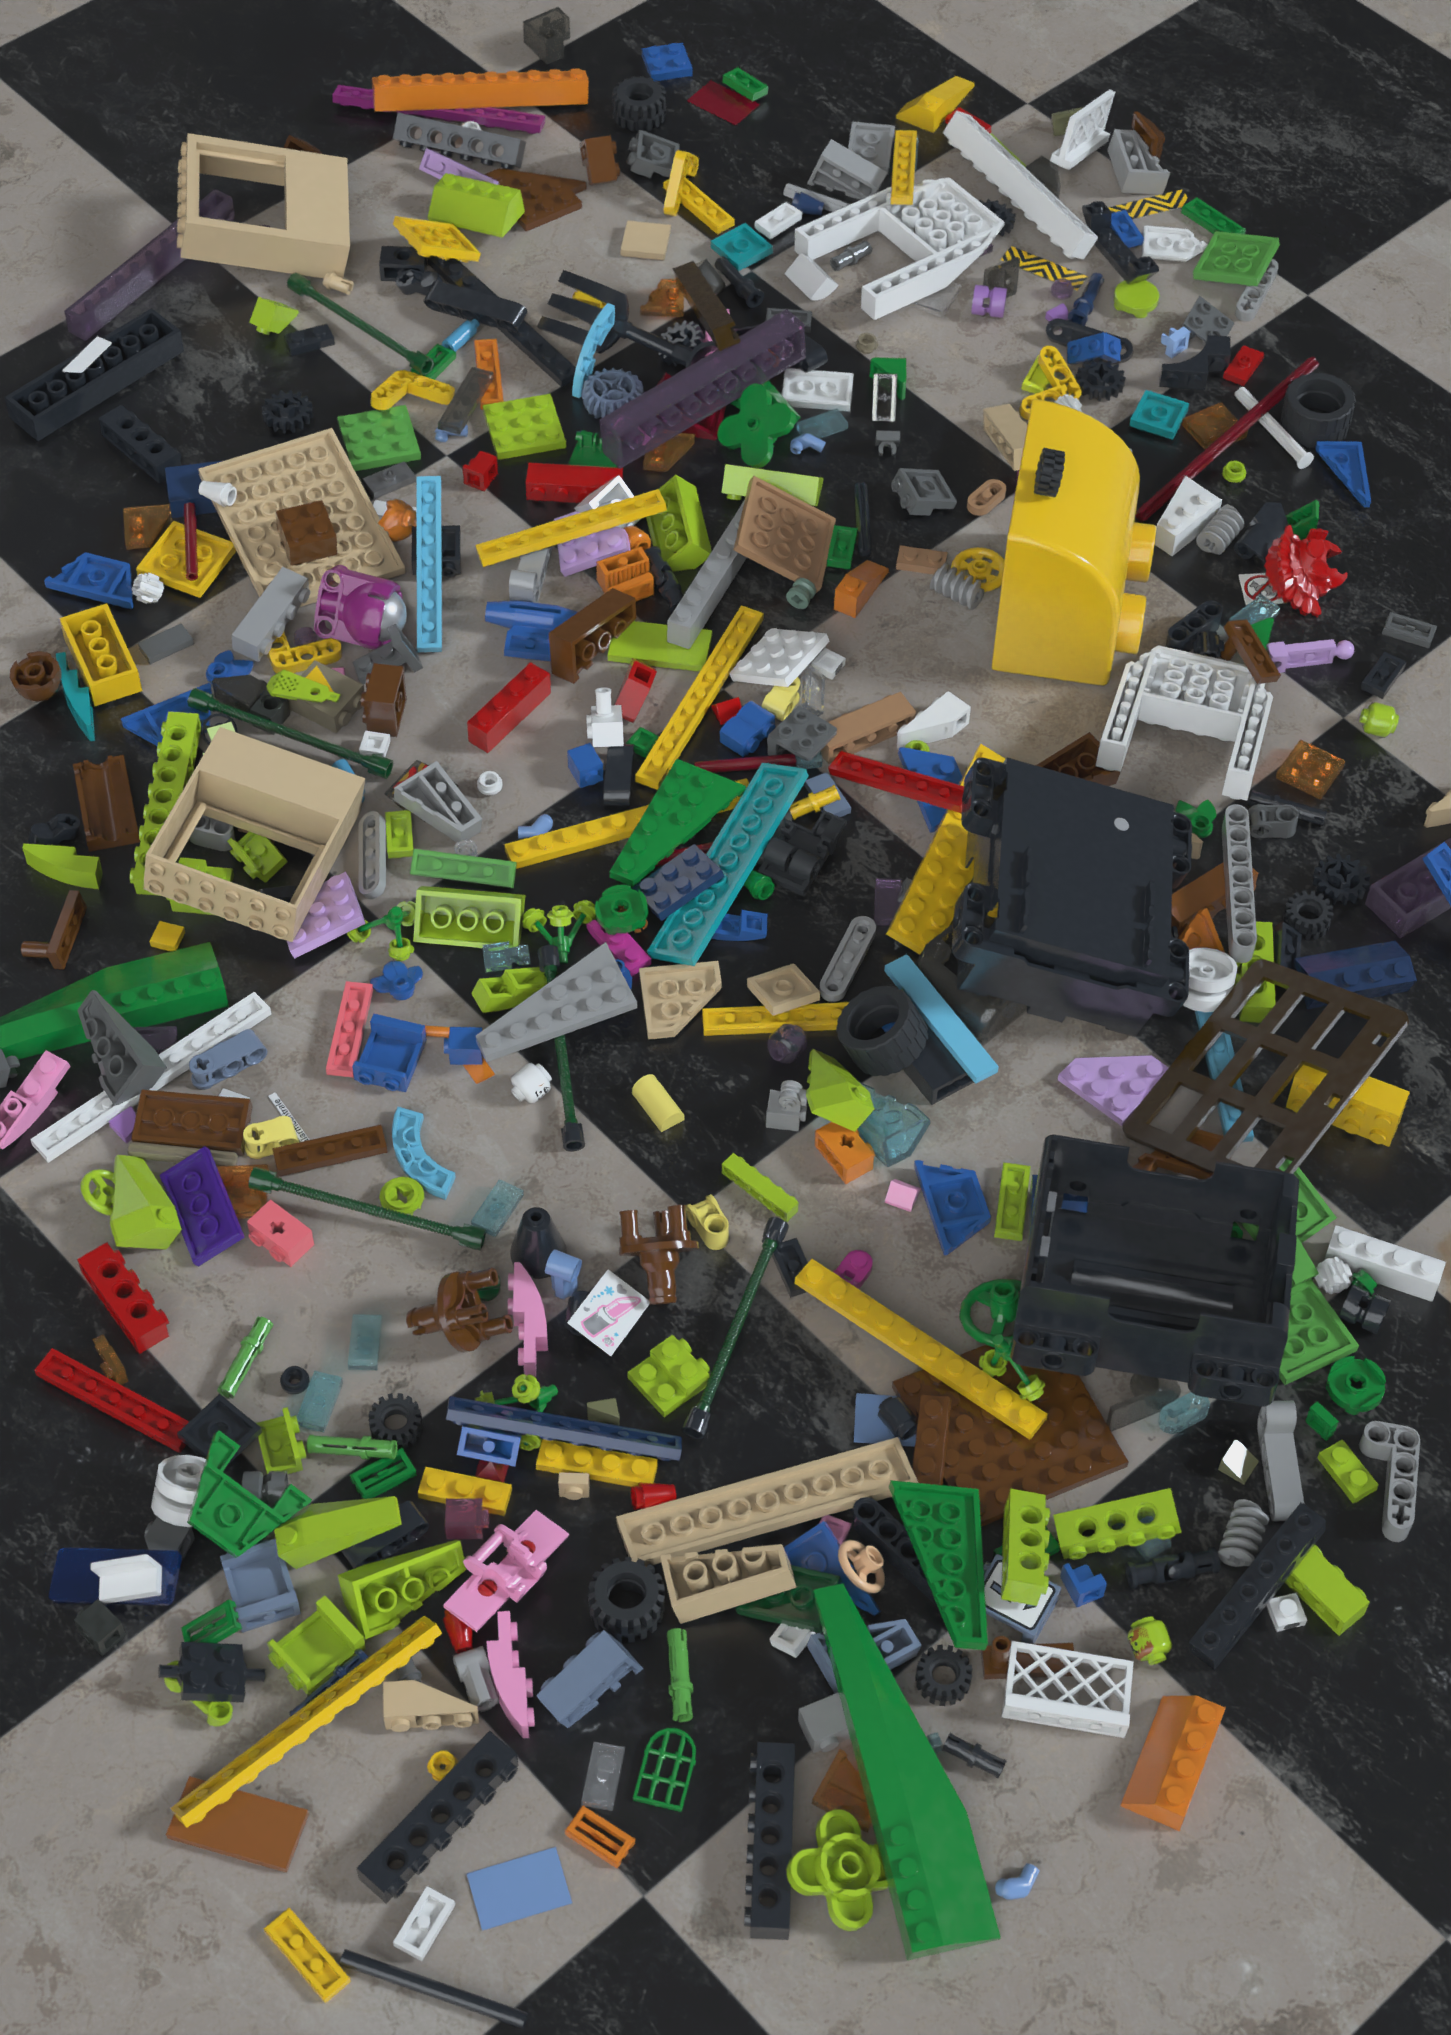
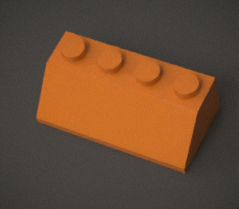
[1120,1696,1225,1831]

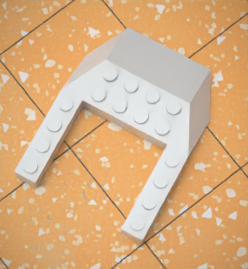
[795,178,1004,320]
[1096,645,1273,800]

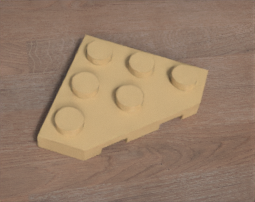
[639,961,722,1039]

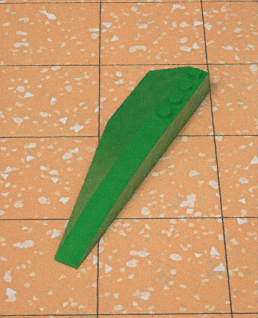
[0,942,229,1060]
[813,1583,1001,1961]

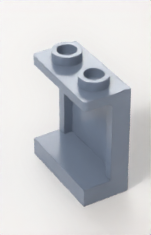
[220,1539,301,1633]

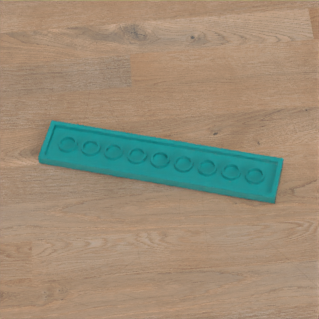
[647,763,808,966]

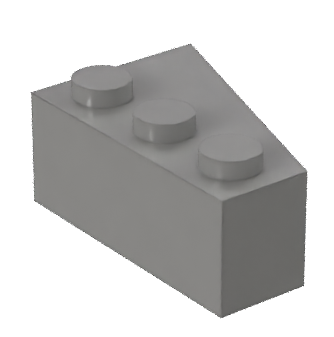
[1108,129,1170,194]
[807,139,888,200]
[394,761,482,845]

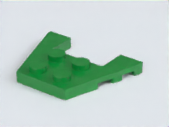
[187,1430,312,1558]

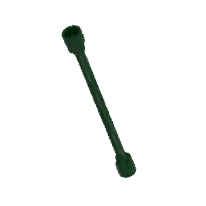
[287,273,434,375]
[187,688,394,779]
[248,1167,487,1251]

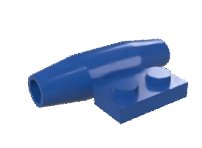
[485,600,578,662]

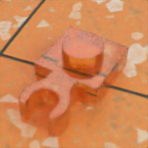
[93,1334,128,1385]

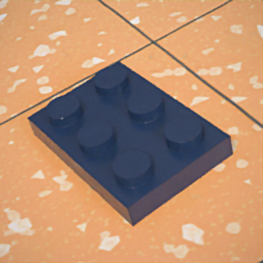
[632,844,725,921]

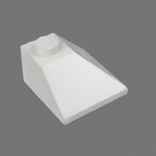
[574,476,640,529]

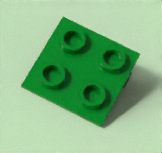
[568,430,625,468]

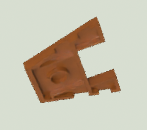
[1133,1129,1232,1179]

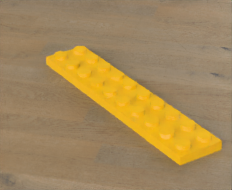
[886,744,1005,961]

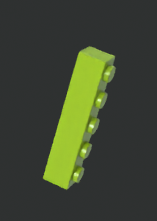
[722,1153,799,1222]

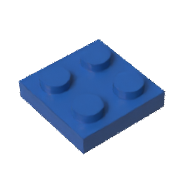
[642,43,693,81]

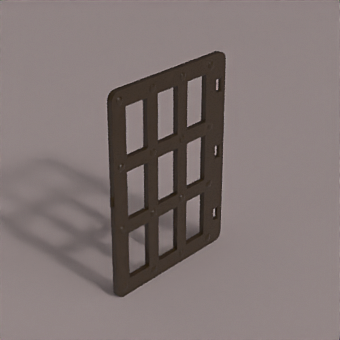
[1122,959,1409,1175]

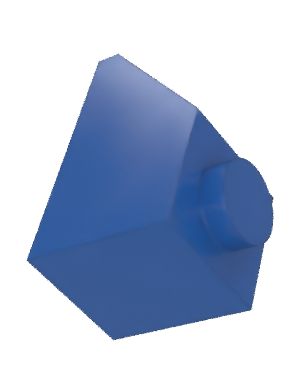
[457,1424,521,1467]

